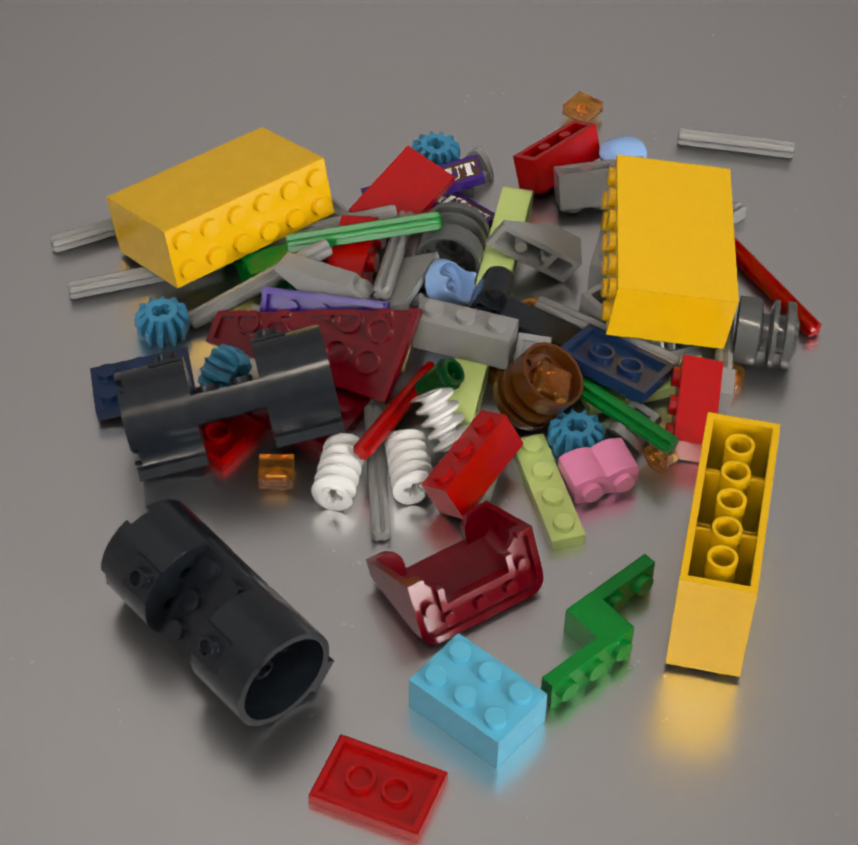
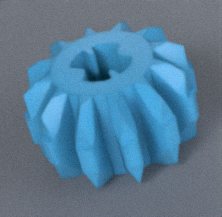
[411,131,460,166]
[134,295,191,349]
[198,343,252,388]
[547,408,605,458]

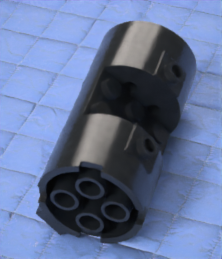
[114,324,345,482]
[101,499,334,726]

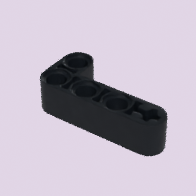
[468,266,581,347]

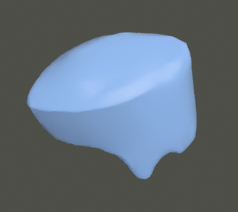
[599,136,647,161]
[425,259,477,306]

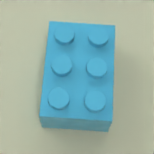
[409,633,547,769]

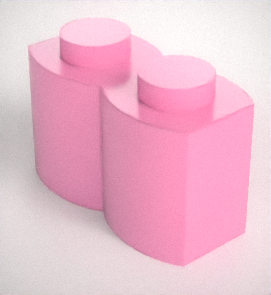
[558,438,639,503]

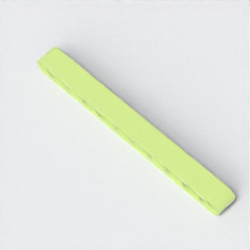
[447,186,534,425]

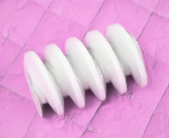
[411,387,469,463]
[384,429,433,505]
[311,433,365,511]

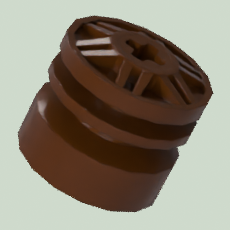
[493,342,584,431]

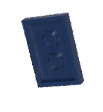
[561,323,675,404]
[90,347,197,421]

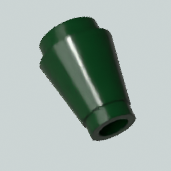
[415,358,465,395]

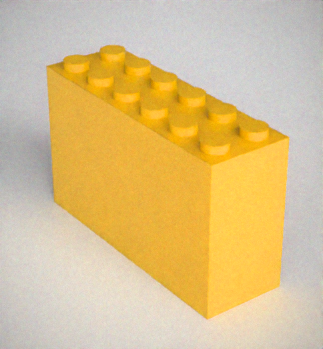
[106,127,334,288]
[601,155,739,349]
[665,412,781,677]

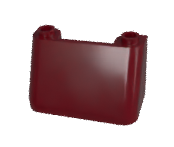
[366,501,544,645]

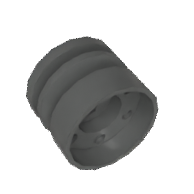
[415,201,489,274]
[733,295,800,370]

